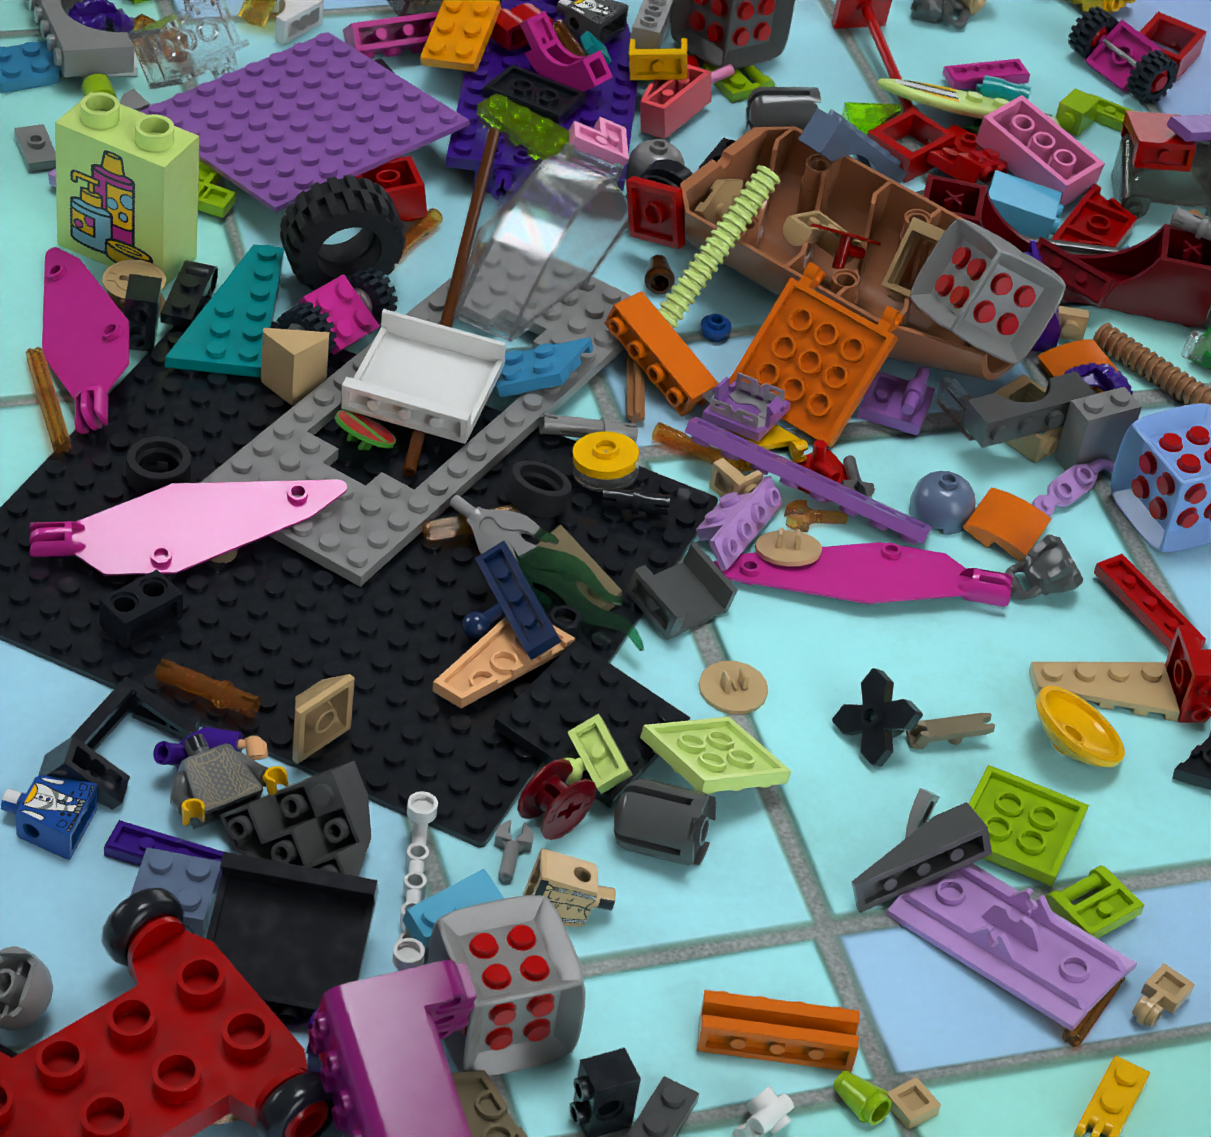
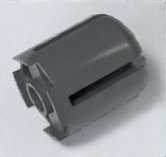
[745,87,821,132]
[613,778,716,866]

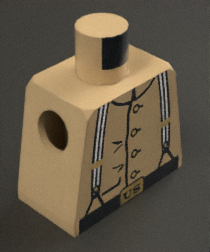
[522,848,616,927]

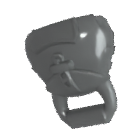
[910,0,971,29]
[1005,534,1084,600]

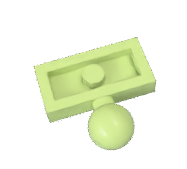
[563,714,633,794]

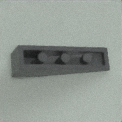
[851,802,992,913]

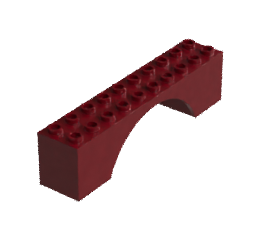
[923,174,1211,329]

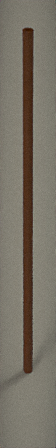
[402,128,500,477]

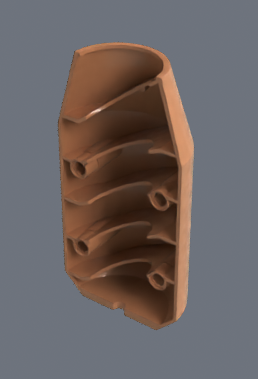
[680,127,1015,380]

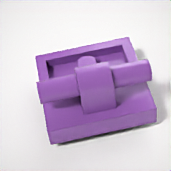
[857,367,936,436]

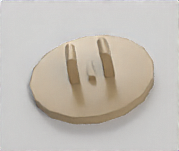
[755,528,822,566]
[698,661,768,714]

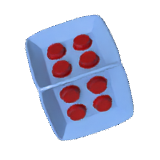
[1111,404,1211,553]

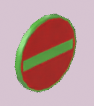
[334,410,396,450]

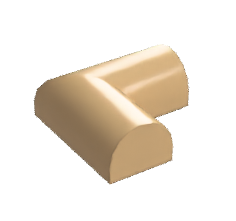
[783,210,863,265]

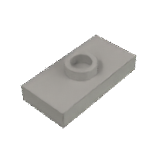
[14,124,56,172]

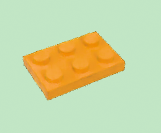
[420,0,501,72]

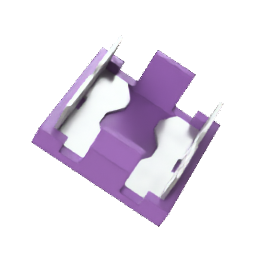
[702,372,790,442]

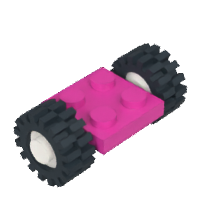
[275,267,398,355]

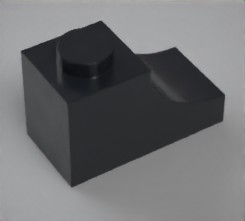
[38,736,130,810]

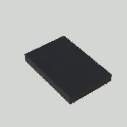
[481,65,587,126]

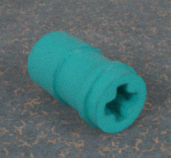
[976,75,1031,102]

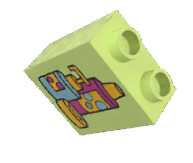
[55,92,199,288]

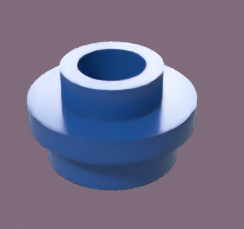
[700,314,732,342]

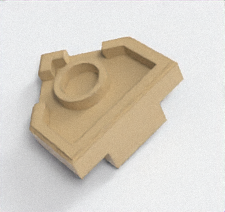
[694,179,743,226]

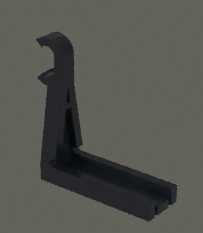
[71,677,226,751]

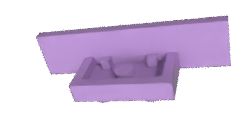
[696,476,783,571]

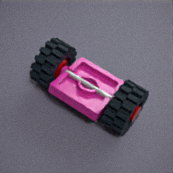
[1068,6,1179,104]

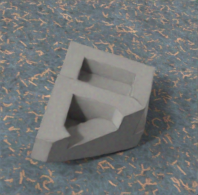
[905,788,940,839]

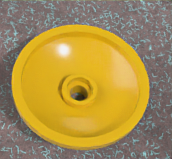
[1036,686,1125,767]

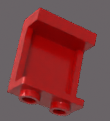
[1120,110,1196,172]

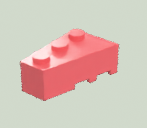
[640,64,712,139]

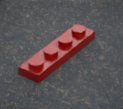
[1094,554,1206,650]

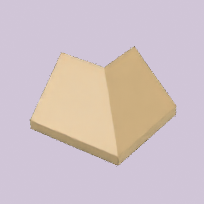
[292,674,355,764]

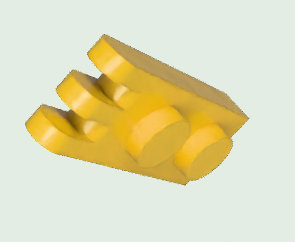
[1074,1055,1151,1137]

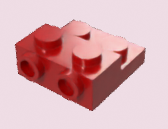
[926,145,1008,186]
[1165,625,1211,723]

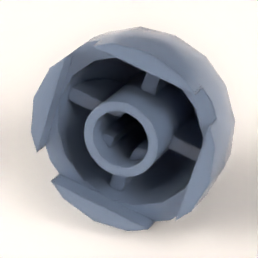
[909,471,976,535]

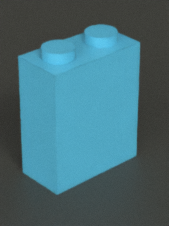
[988,170,1064,239]

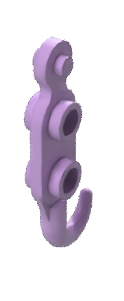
[1032,458,1115,516]

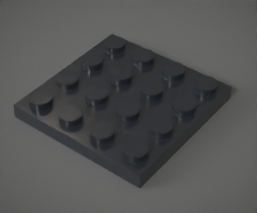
[493,640,690,808]

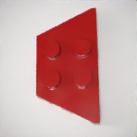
[1051,183,1137,248]

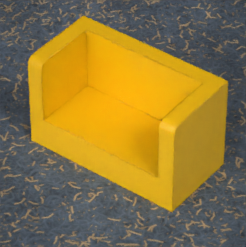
[629,38,688,80]

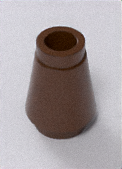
[644,255,675,294]

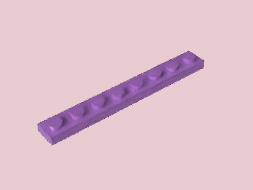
[684,416,933,545]

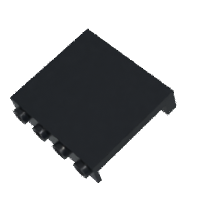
[206,852,378,1021]

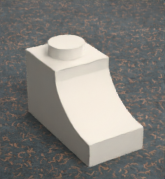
[275,0,324,45]

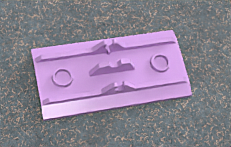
[886,863,1137,1031]

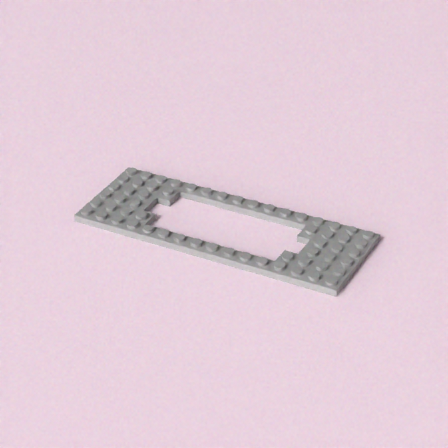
[200,233,659,587]

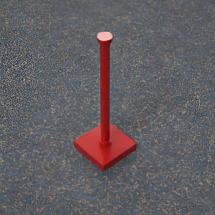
[831,0,919,114]
[626,176,686,249]

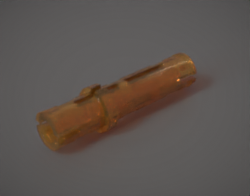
[155,658,261,718]

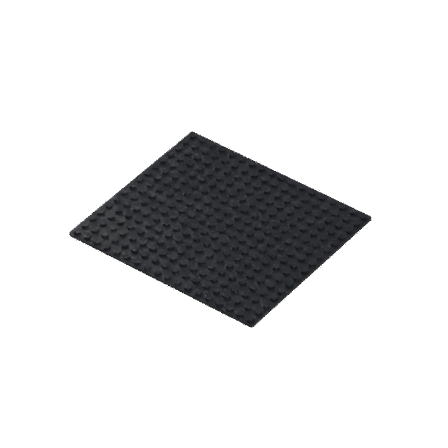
[0,296,718,847]

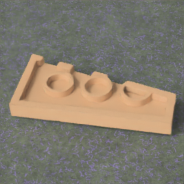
[432,617,575,708]

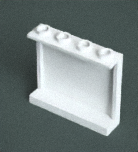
[341,309,506,444]

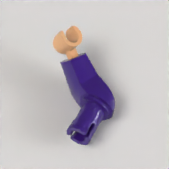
[153,727,268,770]

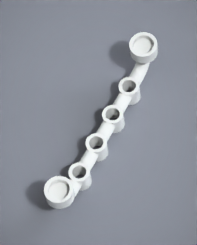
[392,792,438,970]

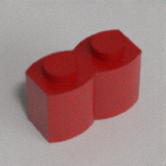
[490,3,553,50]

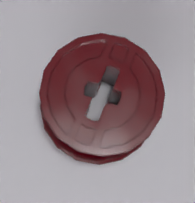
[517,758,597,840]

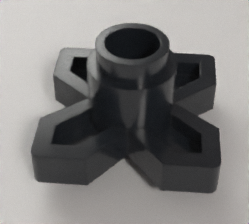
[832,668,923,767]

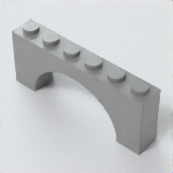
[28,0,134,77]

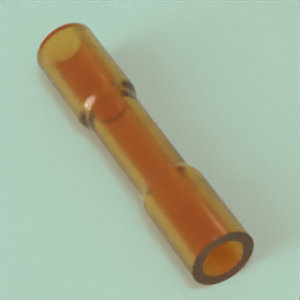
[394,208,443,265]
[652,422,747,474]

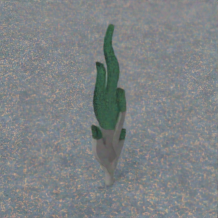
[450,495,644,651]

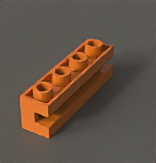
[604,291,719,417]
[697,990,860,1072]

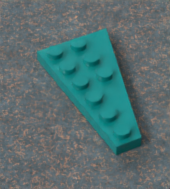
[165,244,284,377]

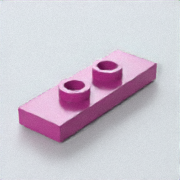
[942,59,1030,90]

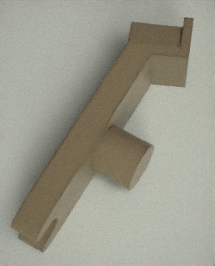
[906,713,995,749]

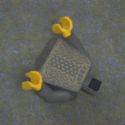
[170,734,289,829]

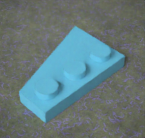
[402,868,505,947]

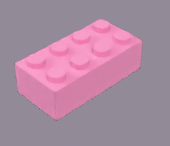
[975,95,1105,206]

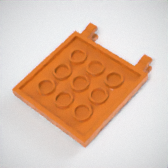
[729,261,904,448]

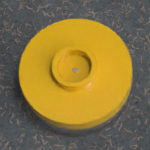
[573,431,639,492]

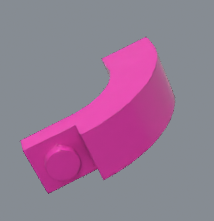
[519,11,613,92]

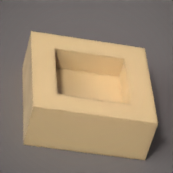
[887,1077,941,1130]

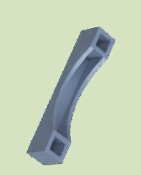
[798,108,907,184]

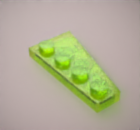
[477,94,582,172]

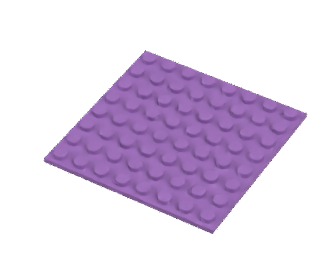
[140,32,470,213]

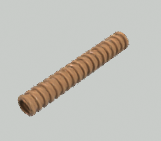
[1093,323,1211,405]

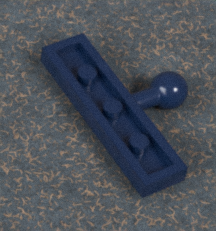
[462,540,562,660]

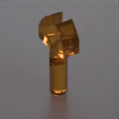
[784,500,848,532]

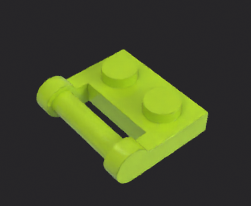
[703,63,775,103]
[1044,865,1144,939]

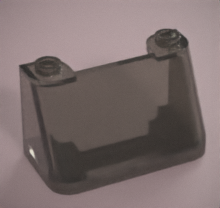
[1111,133,1211,221]

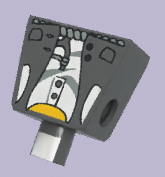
[556,0,629,45]

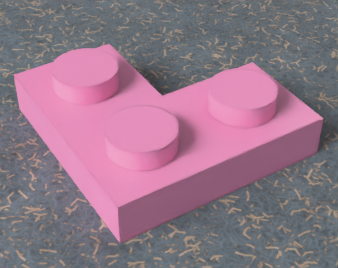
[569,117,629,168]

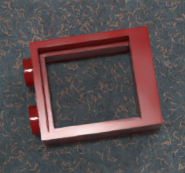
[1139,11,1207,83]
[867,108,956,183]

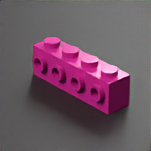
[343,11,439,59]

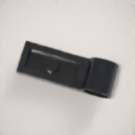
[160,260,218,328]

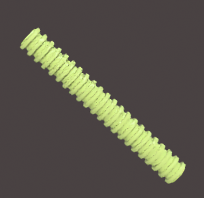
[657,165,781,328]

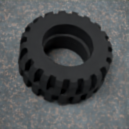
[280,175,406,291]

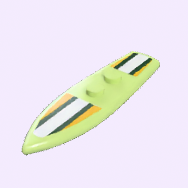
[877,78,1060,126]

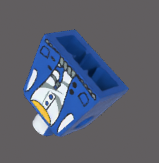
[1,775,98,860]

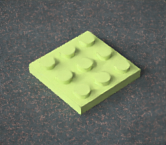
[640,717,791,794]

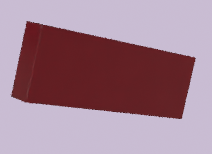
[1036,237,1117,308]

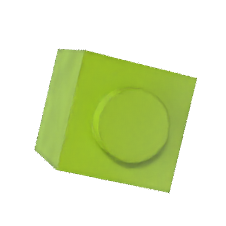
[1056,88,1100,137]

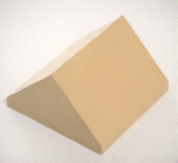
[261,328,329,405]

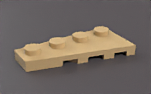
[1029,662,1180,721]

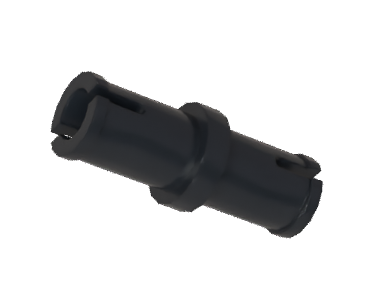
[602,486,671,516]

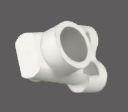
[732,1086,794,1137]

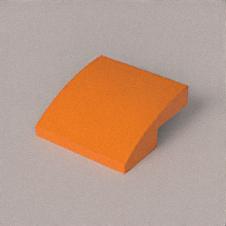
[1037,339,1119,394]
[962,487,1052,562]

